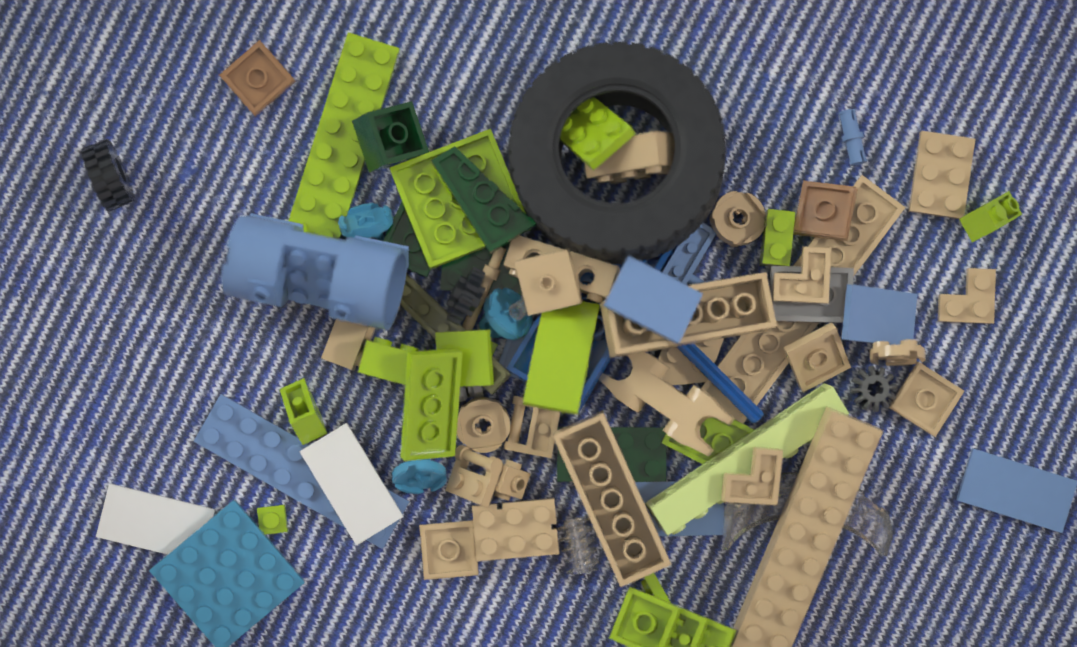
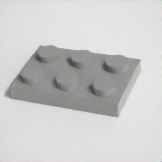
[770,266,854,323]

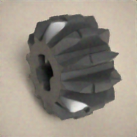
[850,366,897,412]

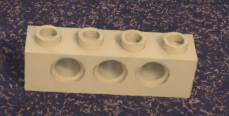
[504,236,620,303]

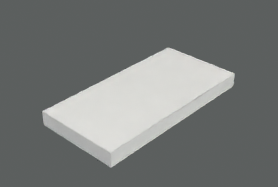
[299,423,404,545]
[96,484,216,554]

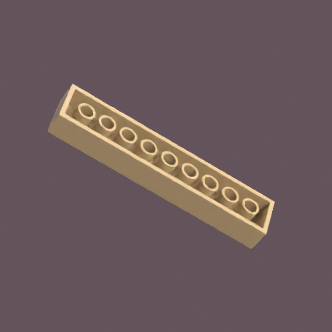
[730,406,883,647]

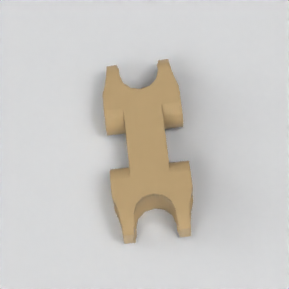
[598,352,735,456]

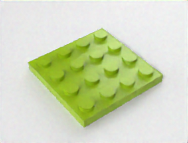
[389,128,531,270]

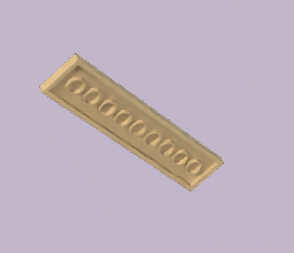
[700,175,906,424]

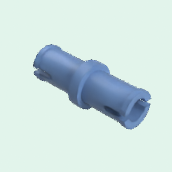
[838,109,867,166]

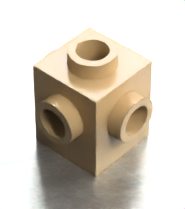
[494,459,530,501]

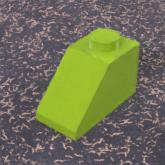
[279,378,327,445]

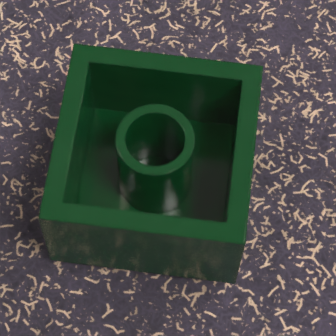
[352,101,429,173]

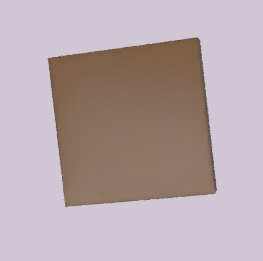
[219,40,296,117]
[793,181,858,241]

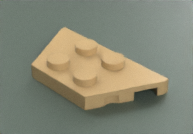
[658,338,724,385]

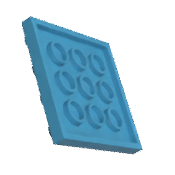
[149,499,305,647]

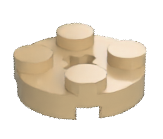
[709,191,766,247]
[870,339,925,366]
[457,397,510,453]

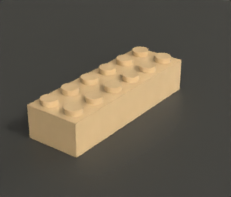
[600,272,777,358]
[553,410,671,587]

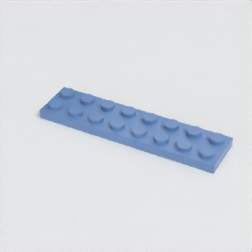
[194,394,410,549]

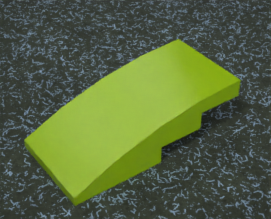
[523,302,600,415]
[609,587,737,647]

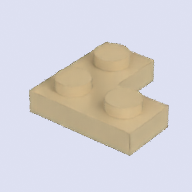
[772,247,831,304]
[938,268,996,324]
[721,447,783,505]

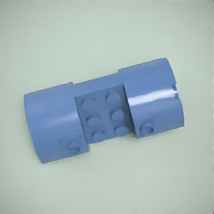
[222,213,409,330]

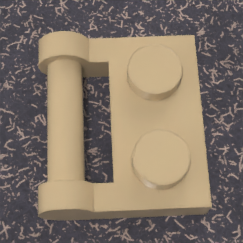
[504,396,560,458]
[445,445,503,507]

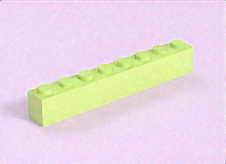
[645,383,849,535]

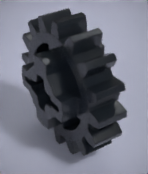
[446,267,486,325]

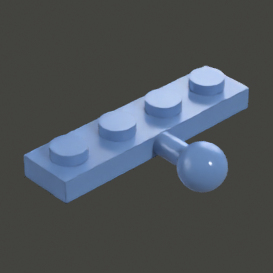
[661,223,716,285]

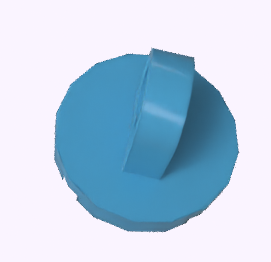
[338,203,393,241]
[479,288,533,340]
[392,459,447,494]

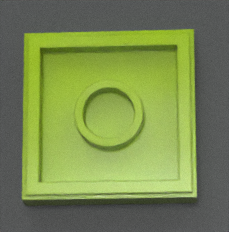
[435,329,494,387]

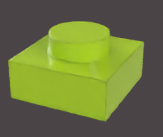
[257,504,288,535]

